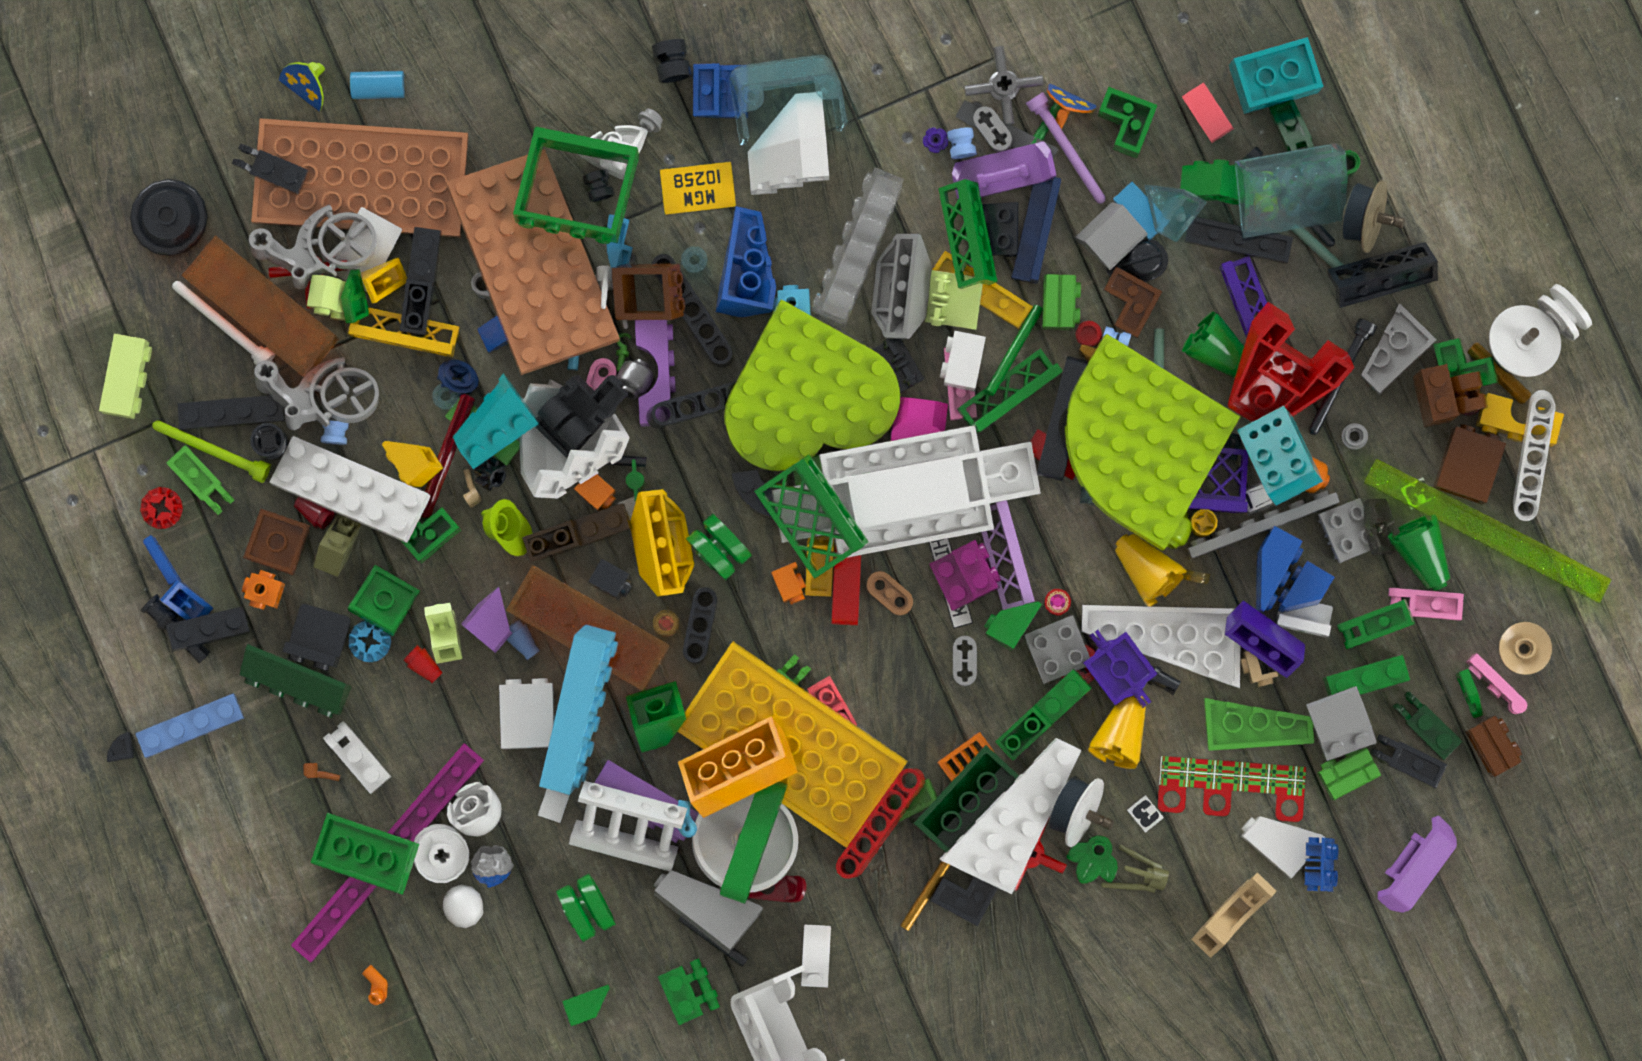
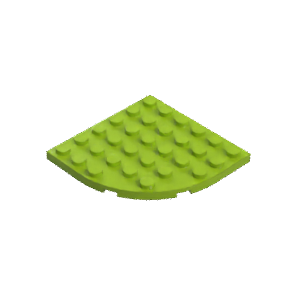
[1065,334,1240,551]

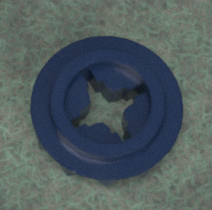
[437,360,478,397]

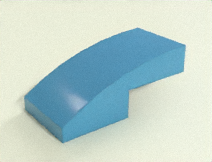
[1113,182,1168,241]
[607,214,633,268]

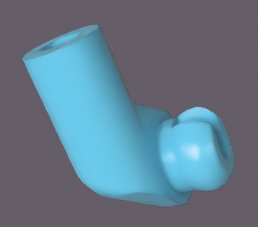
[677,800,697,837]

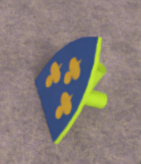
[279,62,325,112]

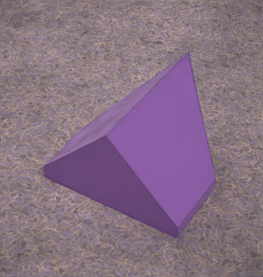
[461,587,512,653]

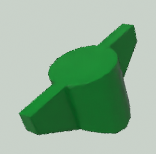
[626,460,645,502]

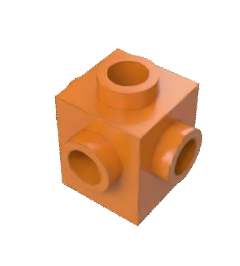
[242,570,285,610]

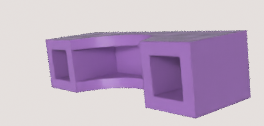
[635,320,676,426]

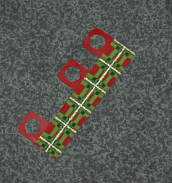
[1158,756,1306,822]

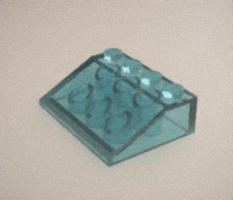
[1235,143,1348,238]

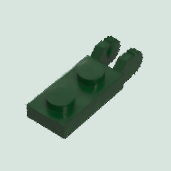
[1269,99,1318,167]
[1392,691,1463,760]

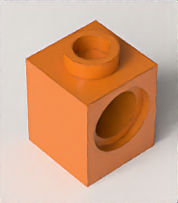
[574,474,616,512]

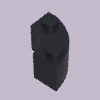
[732,470,775,520]

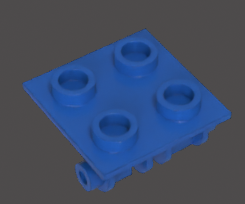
[1304,837,1339,892]

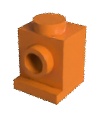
[771,562,806,605]

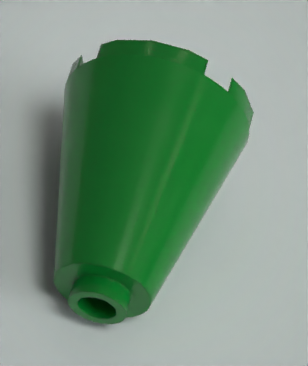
[1182,311,1244,378]
[1388,514,1450,591]

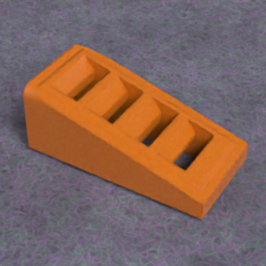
[937,732,995,782]

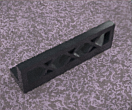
[1328,242,1438,308]

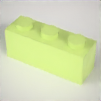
[99,334,152,419]

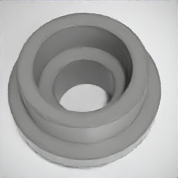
[638,108,663,132]
[1341,423,1368,450]

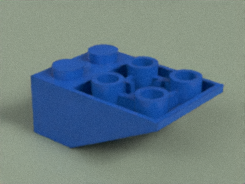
[1256,526,1304,613]

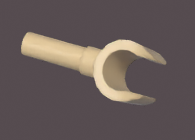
[463,469,481,508]

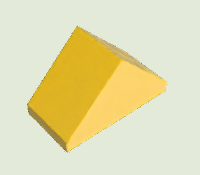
[361,258,408,303]

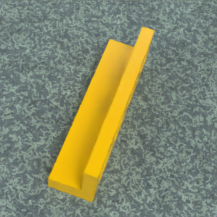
[348,307,460,358]

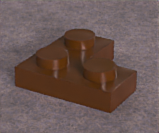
[1103,267,1162,338]

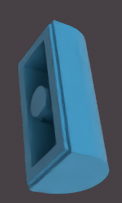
[350,71,405,99]

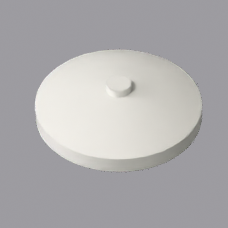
[692,793,798,893]

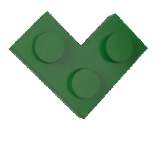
[1434,338,1499,387]

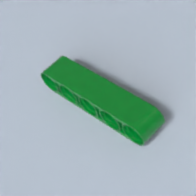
[720,782,787,904]

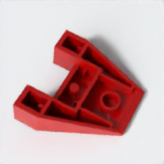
[1228,302,1355,422]

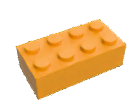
[678,716,798,818]

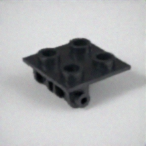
[982,202,1019,257]
[872,338,924,393]

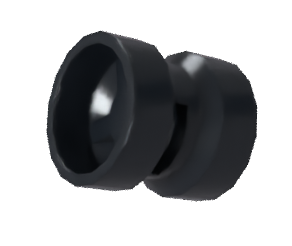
[583,169,615,202]

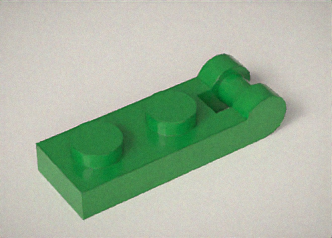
[1337,599,1415,650]

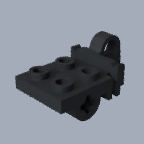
[535,375,628,458]

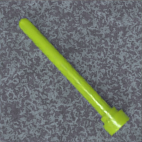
[152,421,271,483]

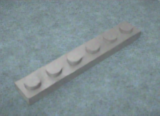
[1186,490,1340,560]

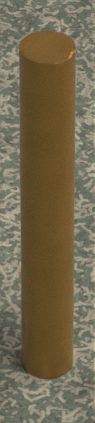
[900,861,951,931]

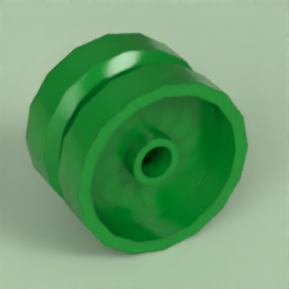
[686,513,752,581]
[556,874,616,942]

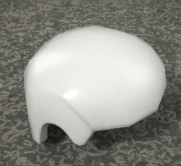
[443,885,483,928]

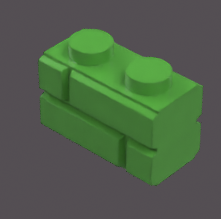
[1042,274,1081,331]
[1317,747,1381,801]

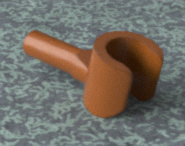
[303,763,340,781]

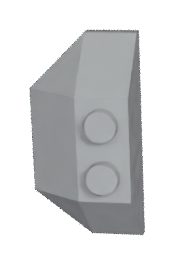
[871,234,932,339]

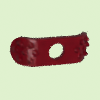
[748,875,806,903]

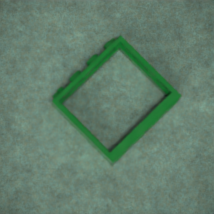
[513,126,639,244]

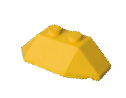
[630,489,694,597]

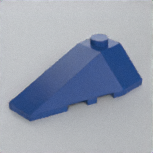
[715,206,776,317]

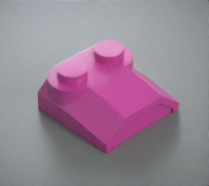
[891,397,948,441]

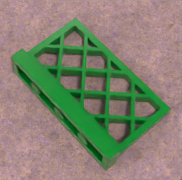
[754,454,869,579]

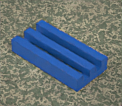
[143,535,182,586]

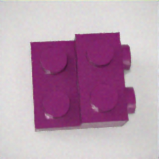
[929,540,1001,611]

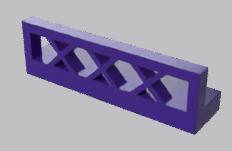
[1219,256,1267,339]

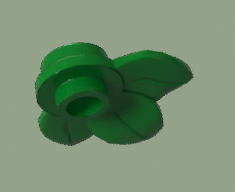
[1067,835,1118,884]

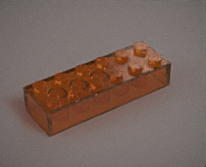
[182,236,339,378]
[506,565,671,692]

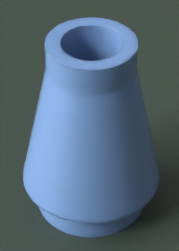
[507,619,540,660]

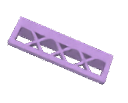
[981,500,1035,610]

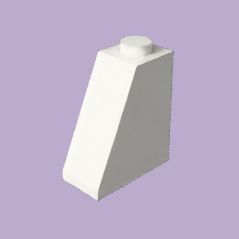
[1241,816,1325,879]

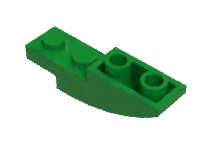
[995,669,1092,761]

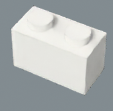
[940,331,986,391]

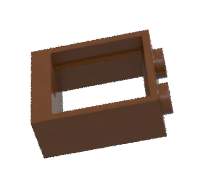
[612,264,685,320]

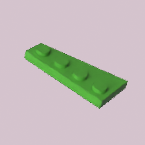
[1204,698,1314,751]

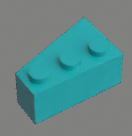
[453,373,538,469]

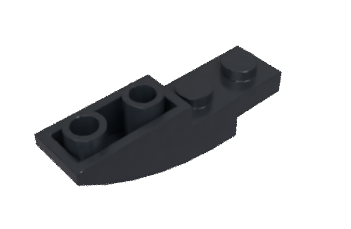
[400,227,442,335]

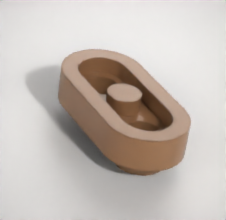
[867,571,913,616]

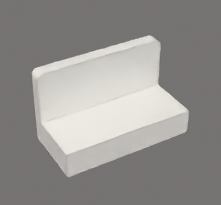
[1275,603,1333,638]

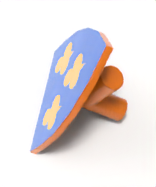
[1047,84,1096,128]

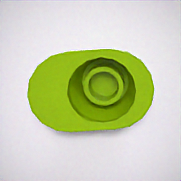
[481,499,533,556]

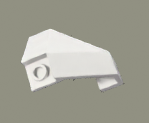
[748,92,829,195]
[520,379,630,498]

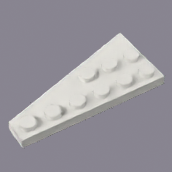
[1082,605,1240,688]

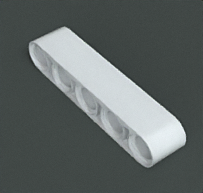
[1513,390,1555,521]

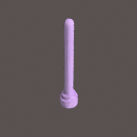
[1026,92,1106,204]

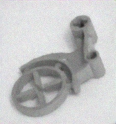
[249,204,377,289]
[254,357,379,430]

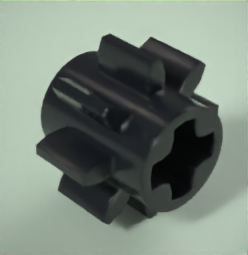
[474,457,507,491]

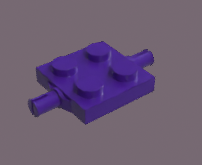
[1083,629,1157,708]

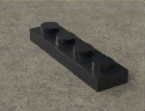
[1185,216,1293,264]
[177,395,285,430]

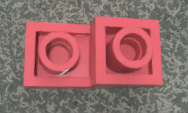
[1182,82,1234,143]
[807,676,857,726]

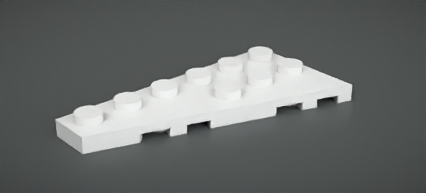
[940,738,1081,894]

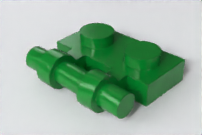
[658,958,720,1025]

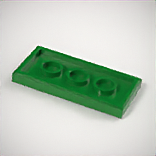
[311,813,420,895]

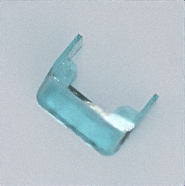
[729,55,847,146]

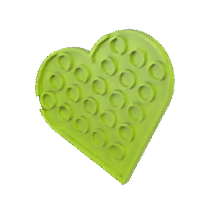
[724,300,900,471]

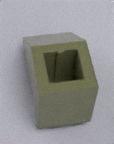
[314,514,362,577]

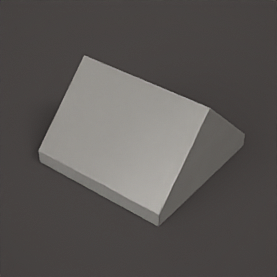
[1075,202,1148,270]

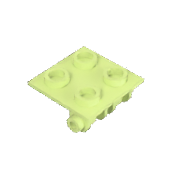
[925,270,983,330]

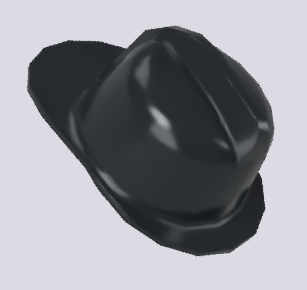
[1106,239,1168,282]

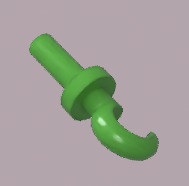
[616,333,631,372]

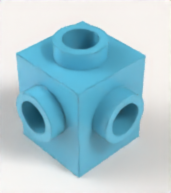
[773,285,811,315]

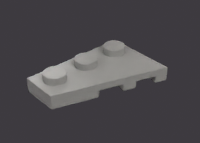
[1361,304,1437,396]

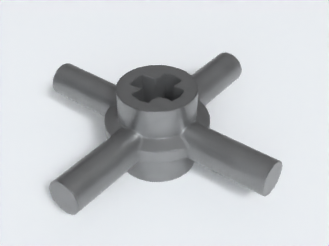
[964,46,1043,125]

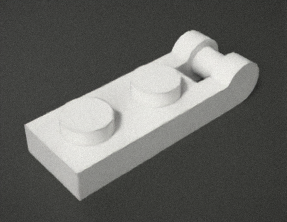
[323,721,391,794]

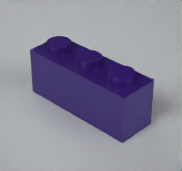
[1224,601,1305,678]

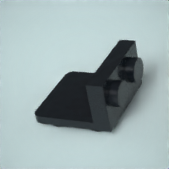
[282,604,351,671]

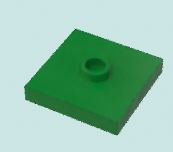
[348,565,420,636]

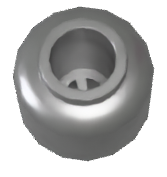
[617,359,653,400]

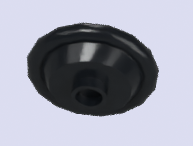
[130,179,208,256]

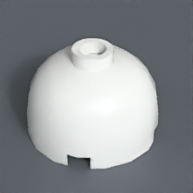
[447,782,502,837]

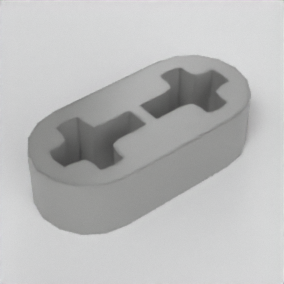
[973,107,1012,152]
[953,636,977,686]

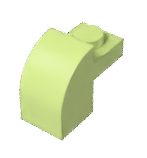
[424,603,462,664]

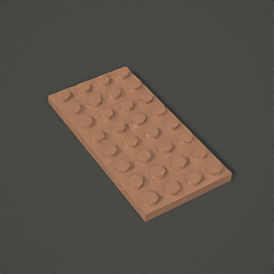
[251,119,469,238]
[446,149,620,375]

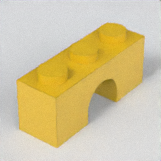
[1476,393,1564,447]

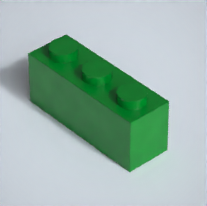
[1323,655,1410,696]

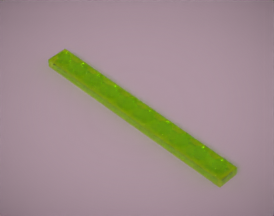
[1363,459,1612,603]

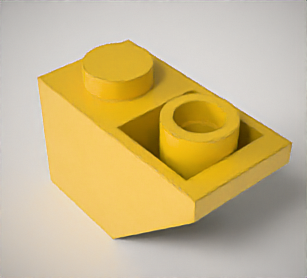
[382,441,443,487]

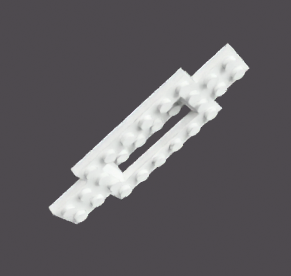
[772,425,1041,557]

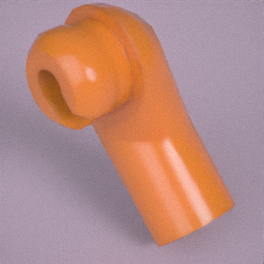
[362,965,388,1005]

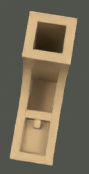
[1191,873,1276,958]

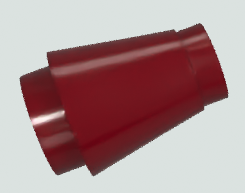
[294,497,334,530]

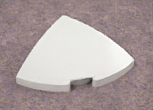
[578,125,648,180]

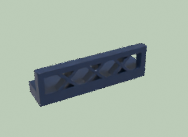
[1011,177,1061,285]

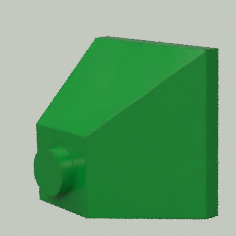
[984,601,1042,652]
[626,681,686,753]

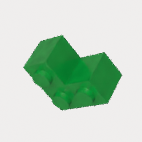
[1098,86,1157,159]
[1179,159,1256,205]
[401,508,461,564]

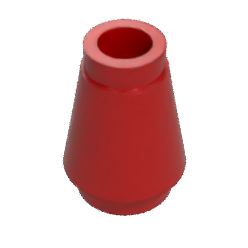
[403,645,443,683]

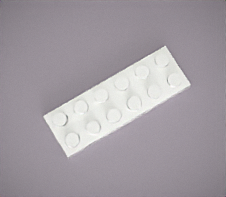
[270,436,431,543]

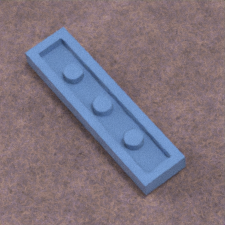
[135,693,244,758]

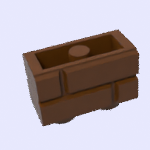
[1465,715,1522,778]

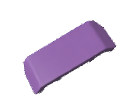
[952,141,1056,199]
[1378,816,1457,912]

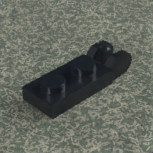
[231,143,309,195]
[1370,734,1447,789]

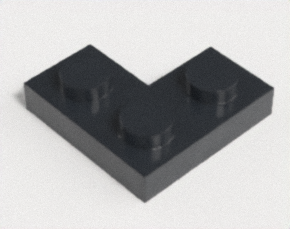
[931,876,998,926]

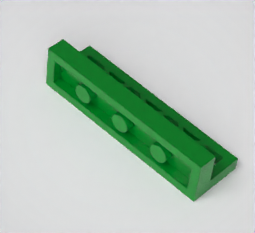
[938,179,998,289]
[957,348,1063,434]

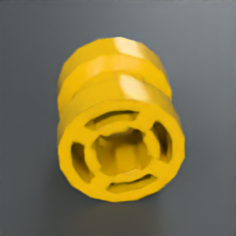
[1190,509,1218,537]

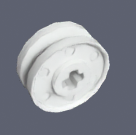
[1537,284,1592,341]
[414,824,469,883]

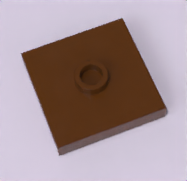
[243,509,311,576]

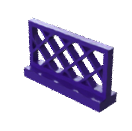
[1188,448,1248,514]

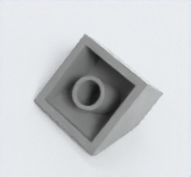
[1307,686,1377,761]

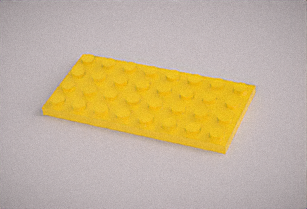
[677,641,908,848]

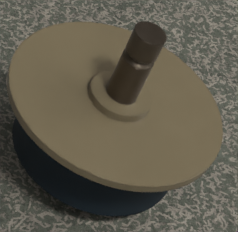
[1342,180,1405,253]

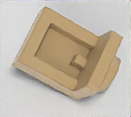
[1240,651,1278,687]

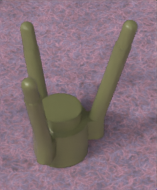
[1101,845,1169,893]

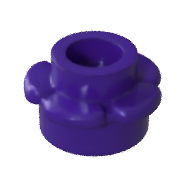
[923,127,948,153]

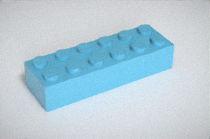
[539,625,618,795]

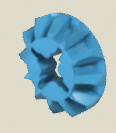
[349,620,391,662]

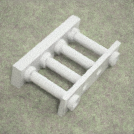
[569,781,687,871]

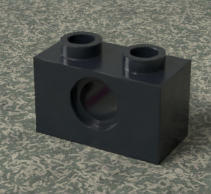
[589,559,633,600]

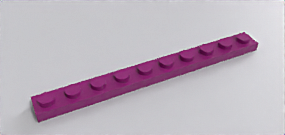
[291,743,485,963]

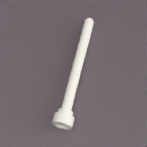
[172,281,275,365]

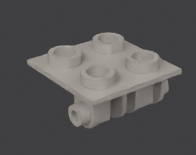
[1318,498,1381,563]
[1024,615,1090,684]

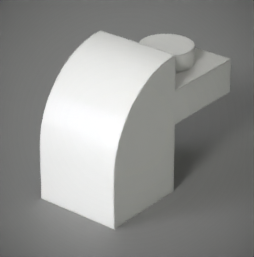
[801,925,831,987]

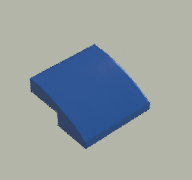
[693,63,748,118]

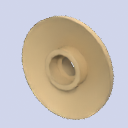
[1499,622,1552,675]

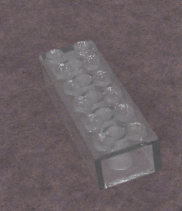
[812,167,904,331]

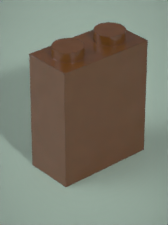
[1413,364,1459,428]
[1433,424,1506,505]

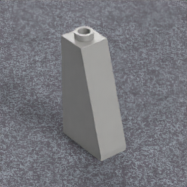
[653,870,763,954]

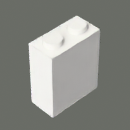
[499,678,555,749]

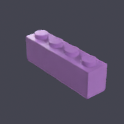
[595,760,699,843]

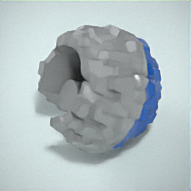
[471,845,514,888]

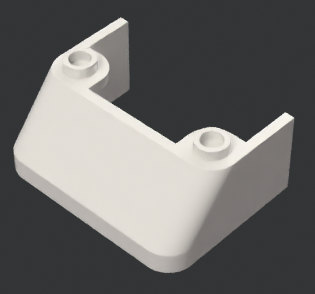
[731,965,845,1061]

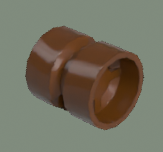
[1451,371,1488,414]

